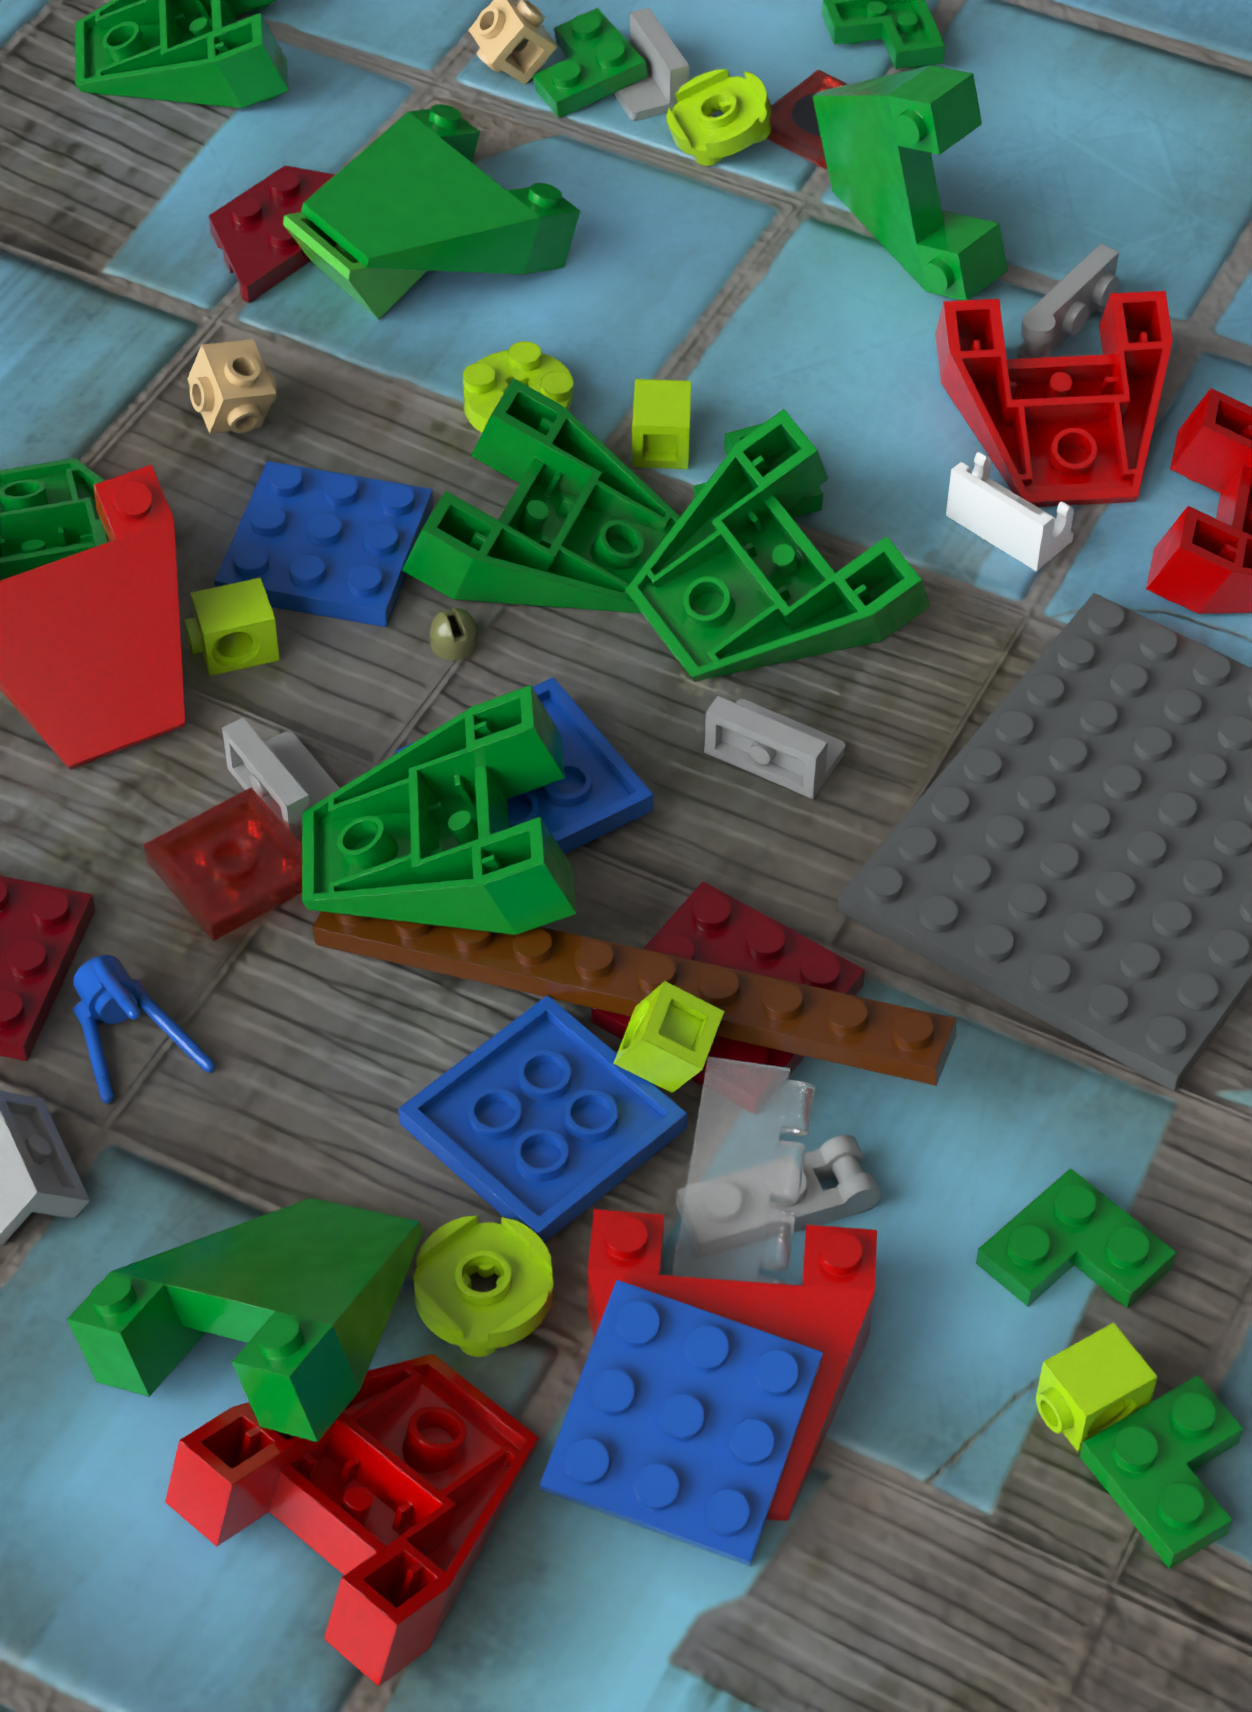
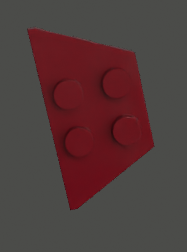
[208,165,335,303]

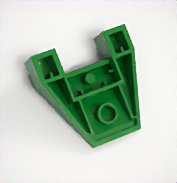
[75,0,289,108]
[812,65,1008,300]
[301,104,581,275]
[402,378,680,613]
[625,409,930,682]
[0,458,109,581]
[302,685,577,935]
[67,1198,423,1442]

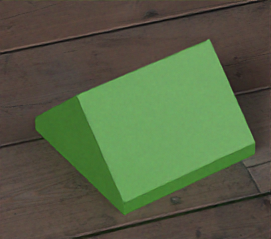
[283,212,427,320]

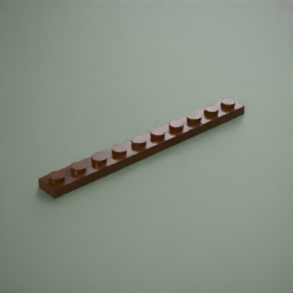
[312,911,956,1086]

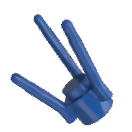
[73,955,216,1104]

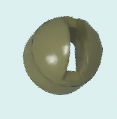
[429,608,478,661]

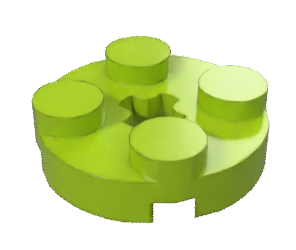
[666,69,772,166]
[463,341,574,433]
[413,1215,554,1357]

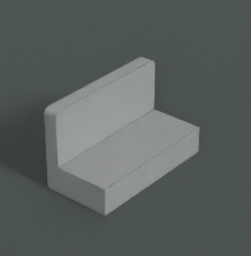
[613,8,689,121]
[704,696,846,799]
[222,717,340,847]
[0,1091,90,1245]

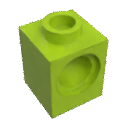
[632,379,691,469]
[184,577,280,676]
[613,981,724,1093]
[1036,1322,1157,1453]

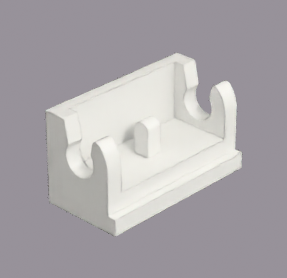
[946,452,1074,571]

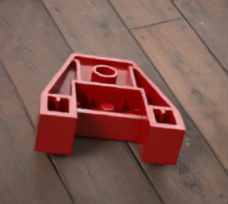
[935,291,1173,507]
[1146,388,1252,614]
[0,464,185,770]
[587,1209,877,1521]
[165,1354,539,1686]

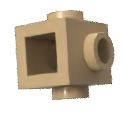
[469,0,557,85]
[187,339,277,434]

